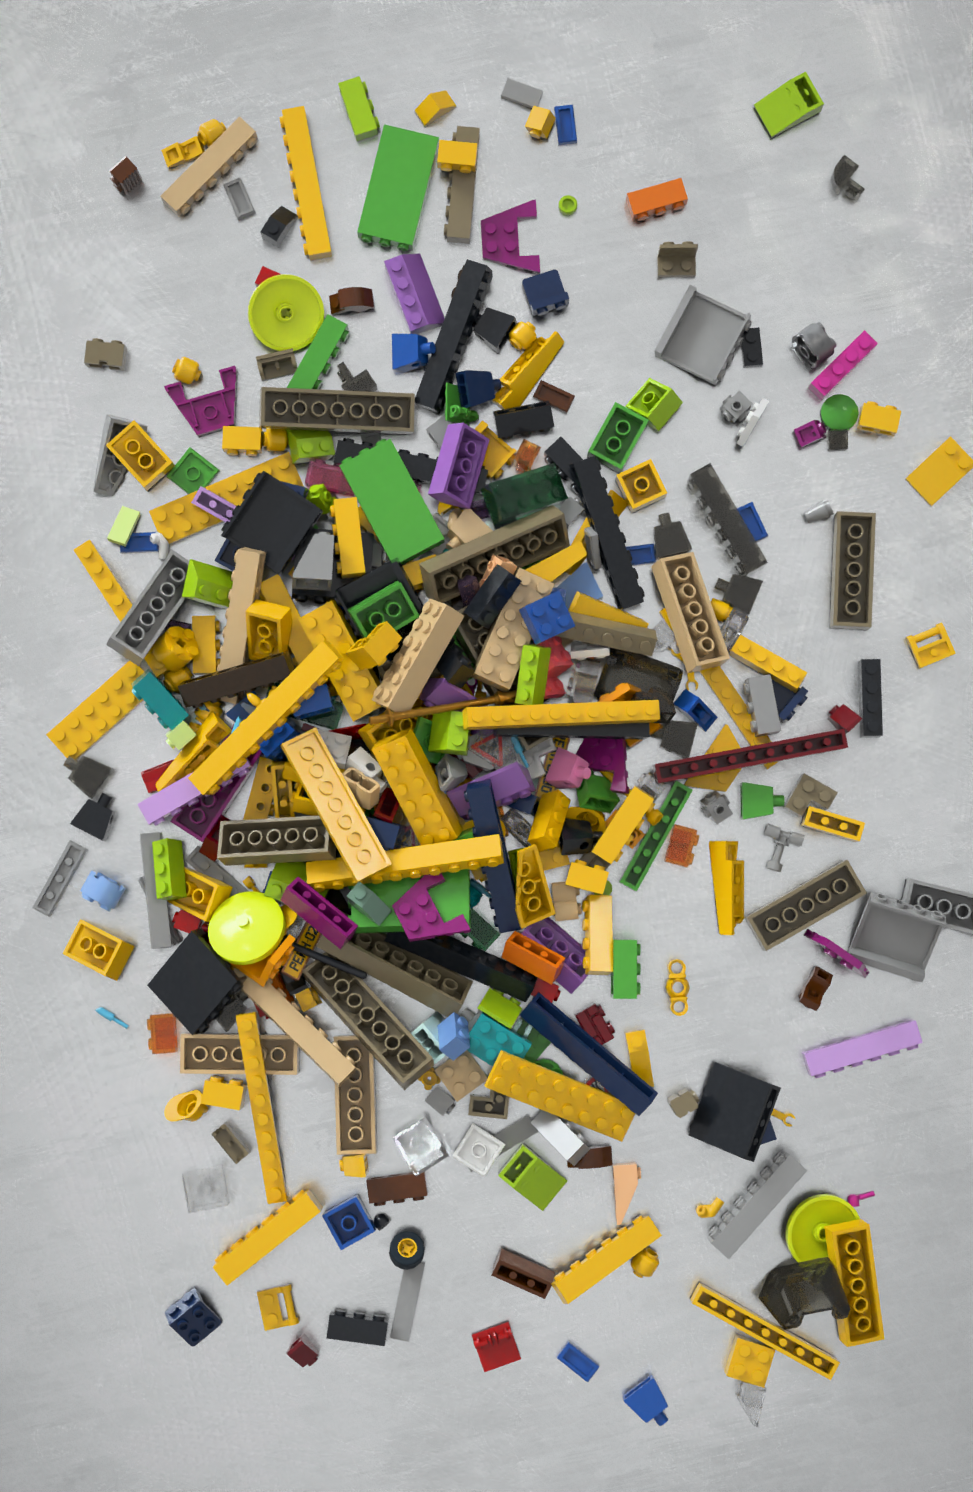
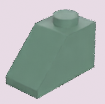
[347,882,392,926]

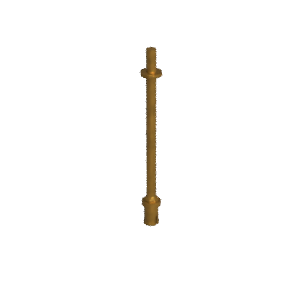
[369,689,517,727]

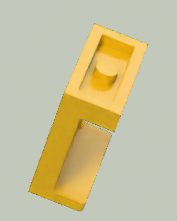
[474,420,517,482]

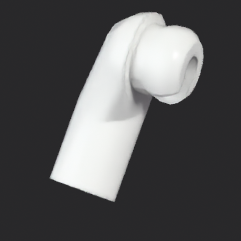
[150,532,169,560]

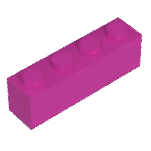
[808,330,878,401]

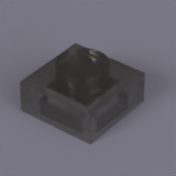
[828,429,848,450]

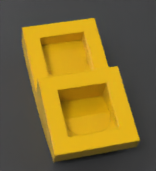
[161,136,205,168]

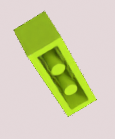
[338,76,380,141]
[515,644,551,705]
[152,838,187,901]

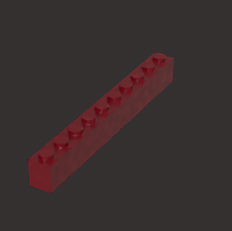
[652,729,848,784]

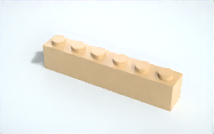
[160,116,258,217]

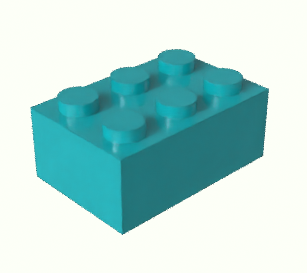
[131,668,189,730]
[467,1012,532,1066]

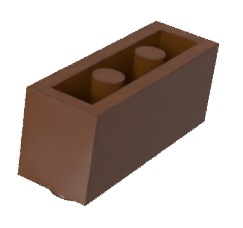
[366,1170,428,1206]
[491,1248,555,1299]

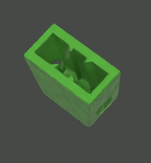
[576,770,620,813]
[740,782,784,820]

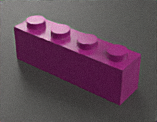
[280,877,358,949]

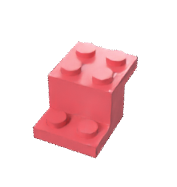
[531,636,574,699]

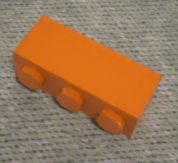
[626,178,688,221]
[501,931,565,985]

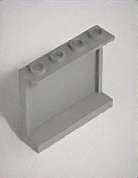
[655,285,752,385]
[848,892,946,982]

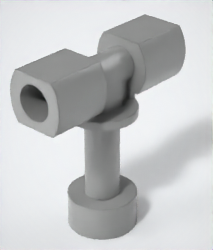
[763,824,805,872]

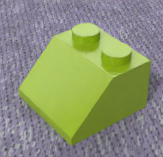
[625,378,683,431]
[286,429,335,464]
[428,711,471,756]
[477,988,523,1029]

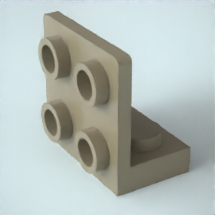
[657,241,698,277]

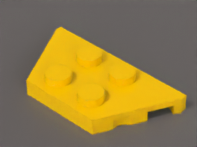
[684,724,742,792]

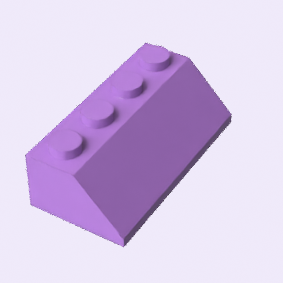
[384,253,445,334]
[428,422,490,509]
[419,678,493,737]
[447,762,536,821]
[521,917,588,994]

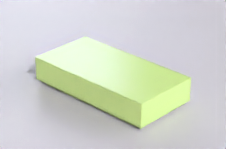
[107,506,141,547]

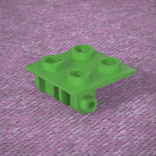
[445,383,479,426]

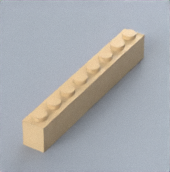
[217,547,266,704]
[233,968,356,1087]

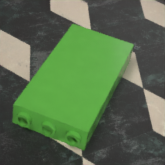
[357,124,439,251]
[339,439,445,565]
[348,869,471,933]

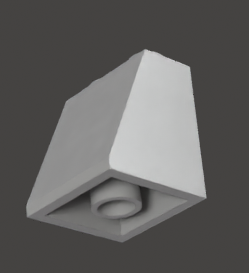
[292,532,334,591]

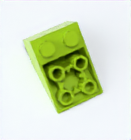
[754,72,824,137]
[498,1144,567,1211]

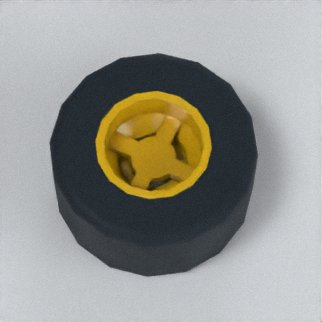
[389,1231,425,1270]

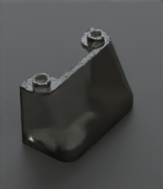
[593,648,683,722]
[758,1257,850,1330]

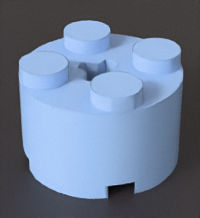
[80,870,126,912]

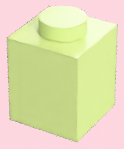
[165,720,196,750]

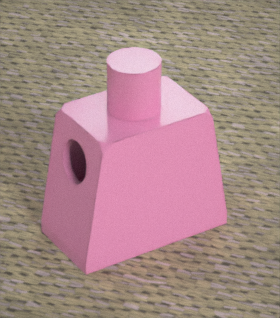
[545,747,591,789]

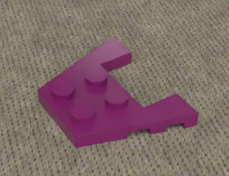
[481,200,540,274]
[164,366,237,436]
[576,738,629,794]
[392,873,471,942]
[804,929,870,978]

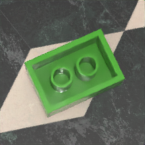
[587,402,649,473]
[347,581,419,638]
[611,940,641,999]

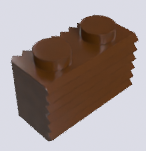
[109,156,143,195]

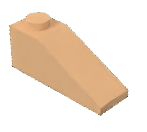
[612,1162,641,1225]

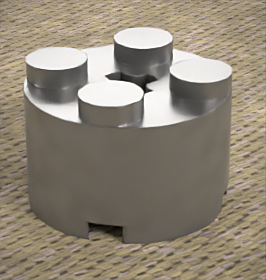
[792,322,837,368]

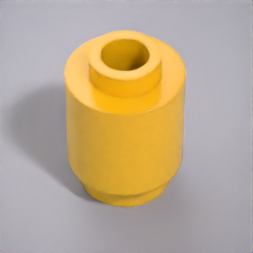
[711,598,733,622]

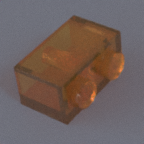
[513,439,541,475]
[664,824,699,868]
[147,1013,178,1054]

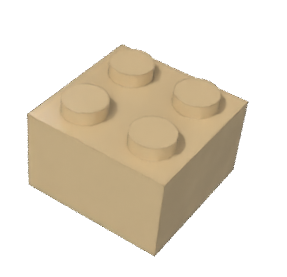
[434,1050,488,1102]

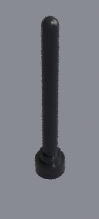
[278,935,367,979]

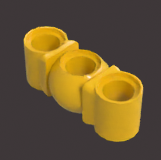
[665,959,690,1016]

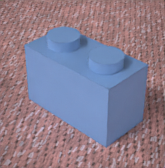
[438,1012,470,1061]

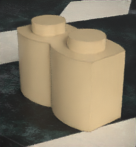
[342,767,380,810]
[551,881,582,921]

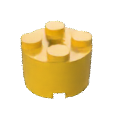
[153,626,199,671]

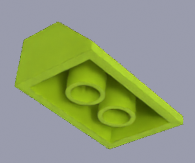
[182,559,233,610]
[264,862,329,902]

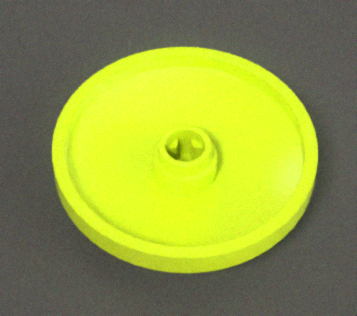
[248,274,324,351]
[208,891,286,965]
[785,1194,860,1273]

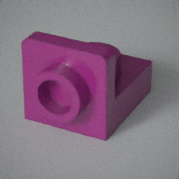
[794,420,826,447]

